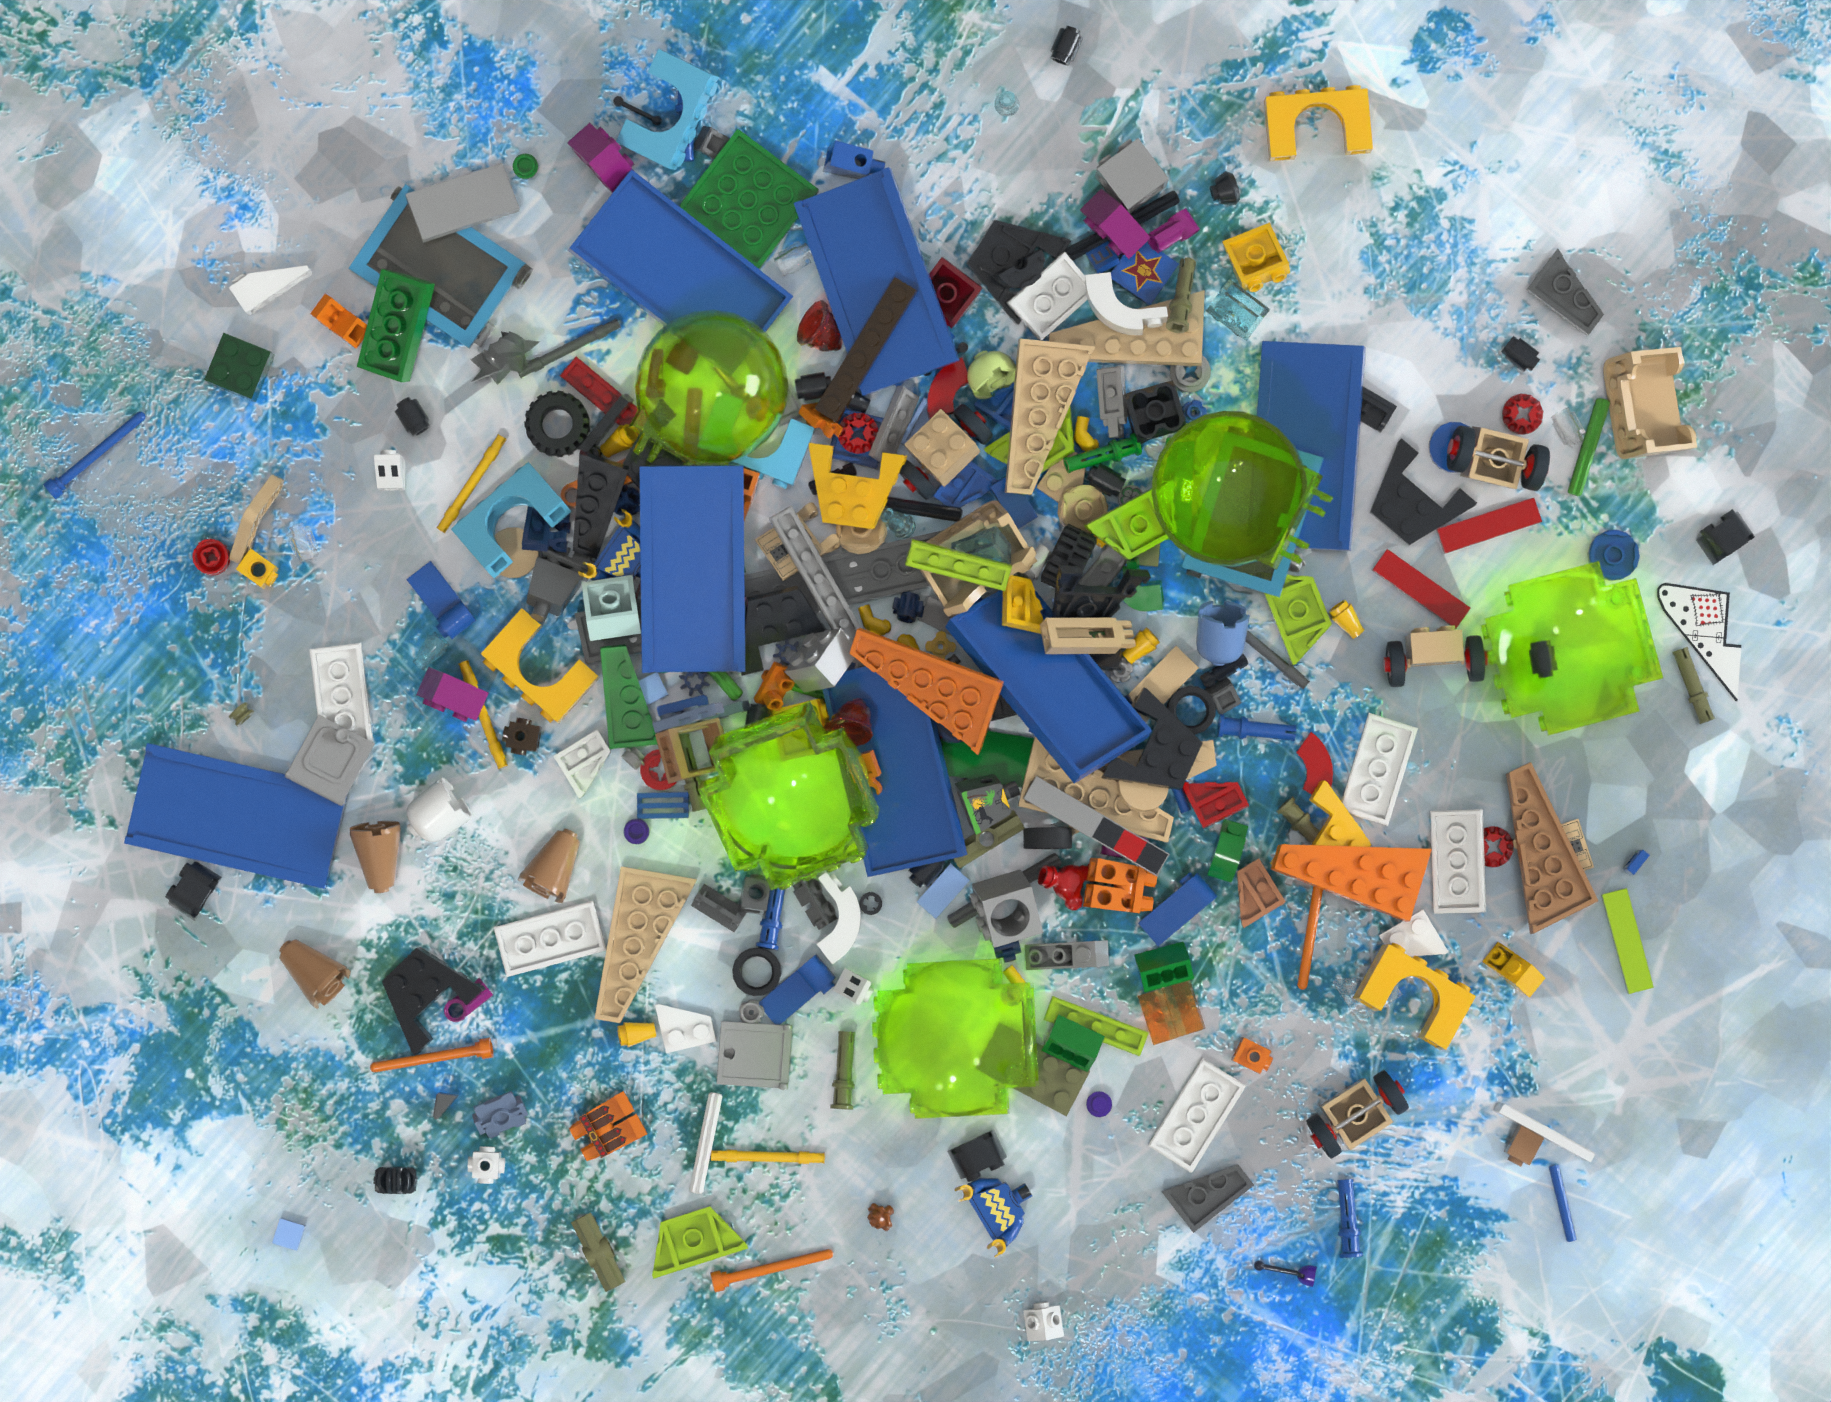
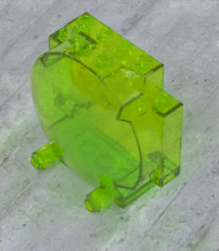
[1480,561,1663,736]
[698,701,880,890]
[872,958,1039,1119]

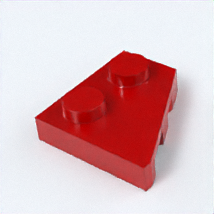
[1182,782,1249,829]

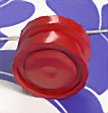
[192,539,231,576]

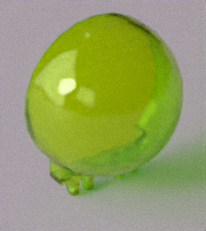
[628,309,789,465]
[1151,411,1333,570]

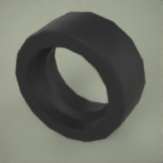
[1167,686,1216,735]
[1023,827,1072,849]
[732,947,781,996]

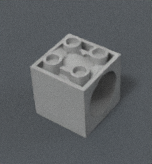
[1095,138,1169,213]
[970,869,1043,948]

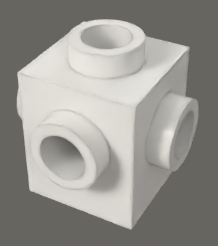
[468,1146,505,1184]
[1023,1302,1064,1341]

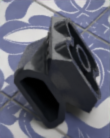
[1124,380,1187,444]

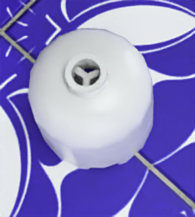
[407,778,472,842]

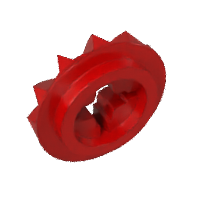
[1502,393,1544,435]
[838,413,878,454]
[640,749,677,790]
[1484,826,1514,867]

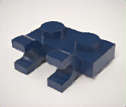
[522,506,571,552]

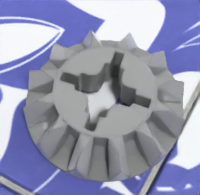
[1170,355,1211,392]

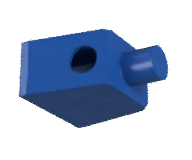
[823,140,885,179]

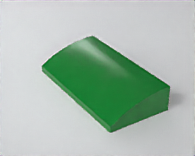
[357,269,435,382]
[940,731,1034,788]

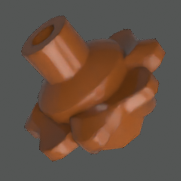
[867,1203,894,1231]

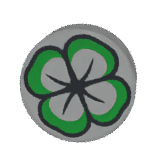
[1118,485,1143,505]

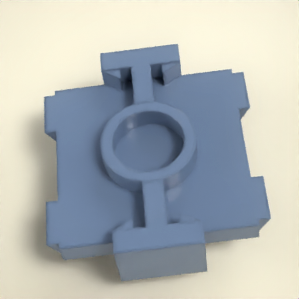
[472,1091,528,1139]

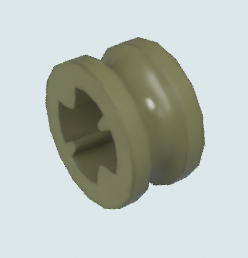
[229,702,254,727]

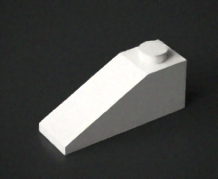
[229,265,313,316]

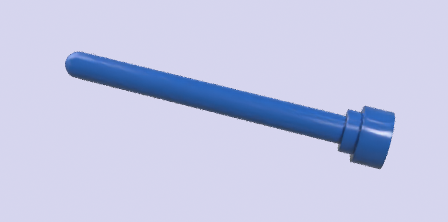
[43,412,146,500]

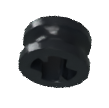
[859,892,882,915]

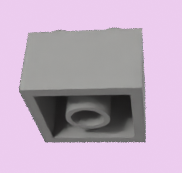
[784,628,855,693]

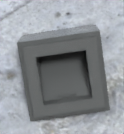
[694,126,730,159]
[1205,678,1242,715]
[433,1092,459,1119]

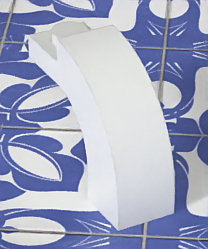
[1085,272,1168,335]
[817,872,861,965]

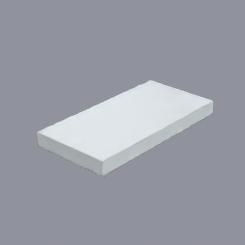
[310,643,374,744]
[1341,713,1418,826]
[1430,809,1486,914]
[494,901,606,977]
[1148,1058,1246,1173]
[1493,1102,1595,1162]

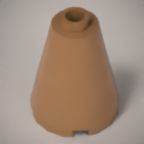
[349,821,401,893]
[518,828,580,903]
[279,939,351,1009]

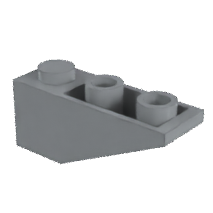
[1025,940,1109,970]

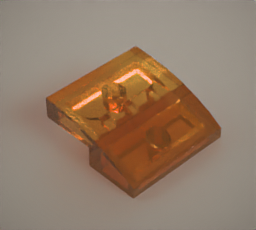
[1138,980,1205,1045]

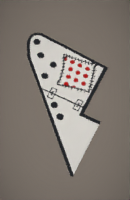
[1657,583,1742,701]

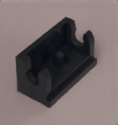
[1361,387,1397,433]

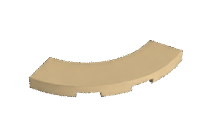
[943,546,1037,617]

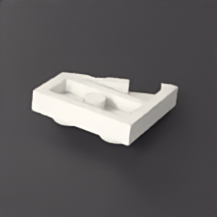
[554,729,611,799]
[1378,909,1448,956]
[655,1004,717,1053]

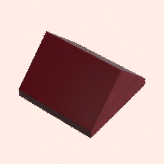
[929,257,983,329]

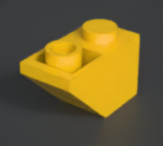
[1482,942,1545,998]

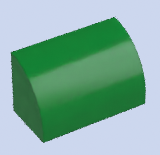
[1134,941,1194,992]
[1041,1014,1105,1072]

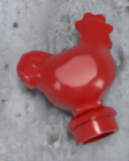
[1038,864,1093,911]

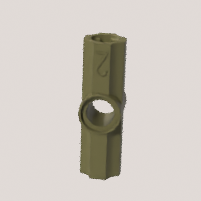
[953,809,1025,869]
[571,1212,626,1292]

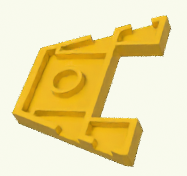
[809,443,907,529]
[1270,780,1372,865]

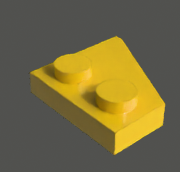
[1002,575,1044,634]

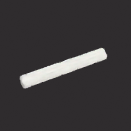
[689,1092,722,1194]

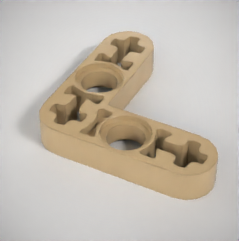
[229,474,284,564]

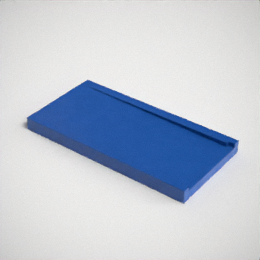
[794,167,960,396]
[568,169,793,377]
[1247,341,1366,551]
[639,465,745,673]
[945,576,1152,784]
[822,666,967,877]
[124,743,348,889]

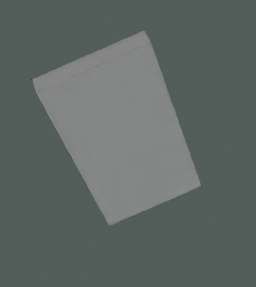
[406,163,520,243]

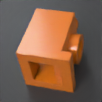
[1231,1037,1273,1074]

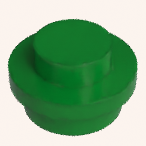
[513,154,538,179]

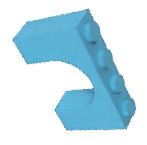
[616,49,719,170]
[697,391,815,489]
[451,462,571,578]

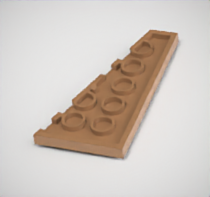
[1506,762,1598,935]

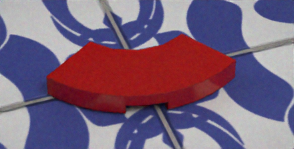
[927,357,969,420]
[1296,732,1333,795]

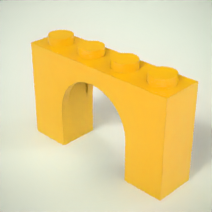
[1264,85,1373,162]
[481,608,600,723]
[1353,942,1476,1050]

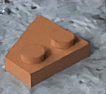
[1236,858,1286,928]

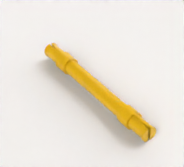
[436,434,507,533]
[458,660,508,769]
[711,1149,825,1164]

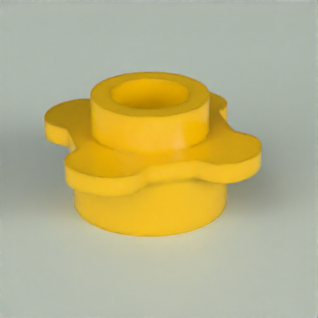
[925,631,956,659]

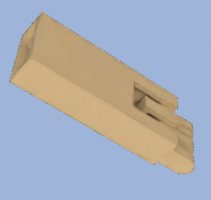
[1040,618,1136,654]
[1129,646,1199,722]

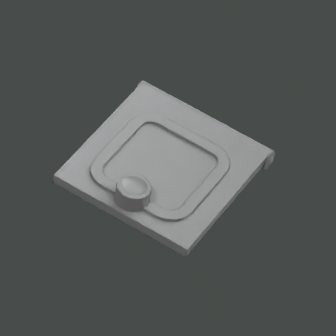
[285,715,375,806]
[716,1021,792,1090]

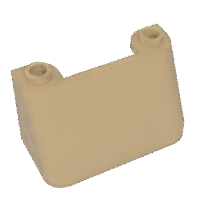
[1603,347,1697,459]
[919,500,1037,617]

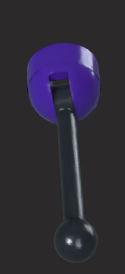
[1254,1260,1317,1287]

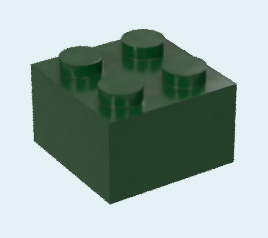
[204,333,275,402]

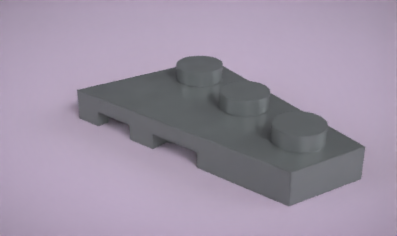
[1527,249,1604,336]
[1161,1164,1254,1233]

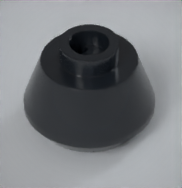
[1210,171,1240,205]

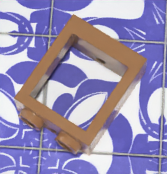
[655,718,732,784]

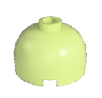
[967,351,1016,399]

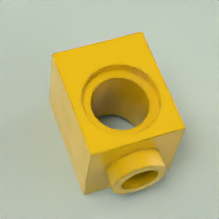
[236,548,279,589]

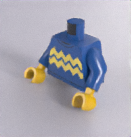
[578,509,641,582]
[954,1178,1032,1258]

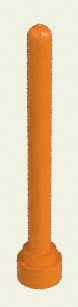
[1297,886,1323,990]
[370,1037,494,1072]
[710,1249,833,1293]

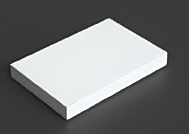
[1006,252,1088,341]

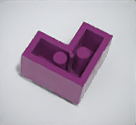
[567,122,635,193]
[1080,189,1151,259]
[416,667,489,722]

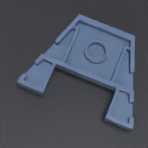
[652,701,750,733]

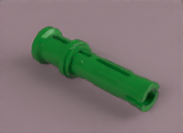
[1063,433,1142,473]

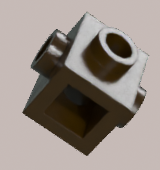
[502,718,542,756]

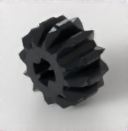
[373,1167,418,1194]

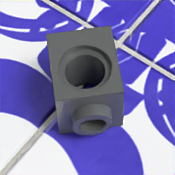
[738,874,771,915]

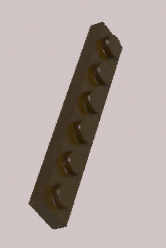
[815,277,918,423]

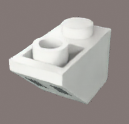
[374,450,405,491]
[833,968,874,1005]

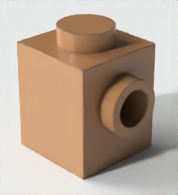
[1504,1125,1544,1167]

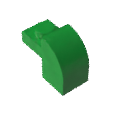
[1123,557,1165,611]
[1207,819,1248,883]

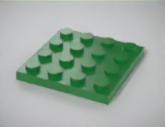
[679,129,819,269]

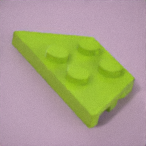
[984,407,1075,473]
[1084,479,1173,560]
[1256,572,1332,666]
[652,1206,748,1279]

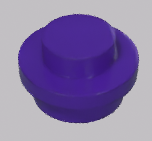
[624,819,649,844]
[1086,1091,1112,1117]

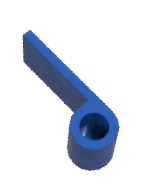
[406,561,477,639]
[1138,872,1217,946]
[759,954,836,1025]

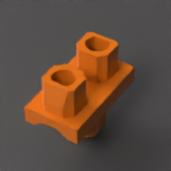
[753,661,795,711]

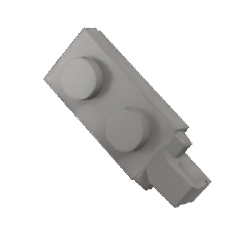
[1096,366,1128,439]

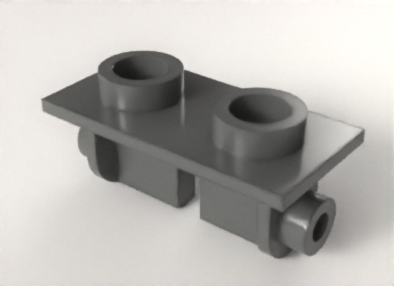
[541,546,595,582]
[793,875,838,930]
[691,884,746,932]

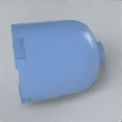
[1196,601,1250,666]

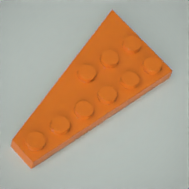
[850,628,1004,755]
[1271,844,1432,922]

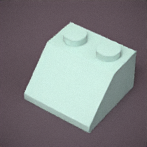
[581,575,641,641]

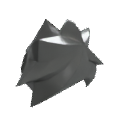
[470,331,540,385]

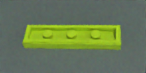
[905,539,1012,591]
[1601,888,1654,994]
[1043,996,1149,1056]

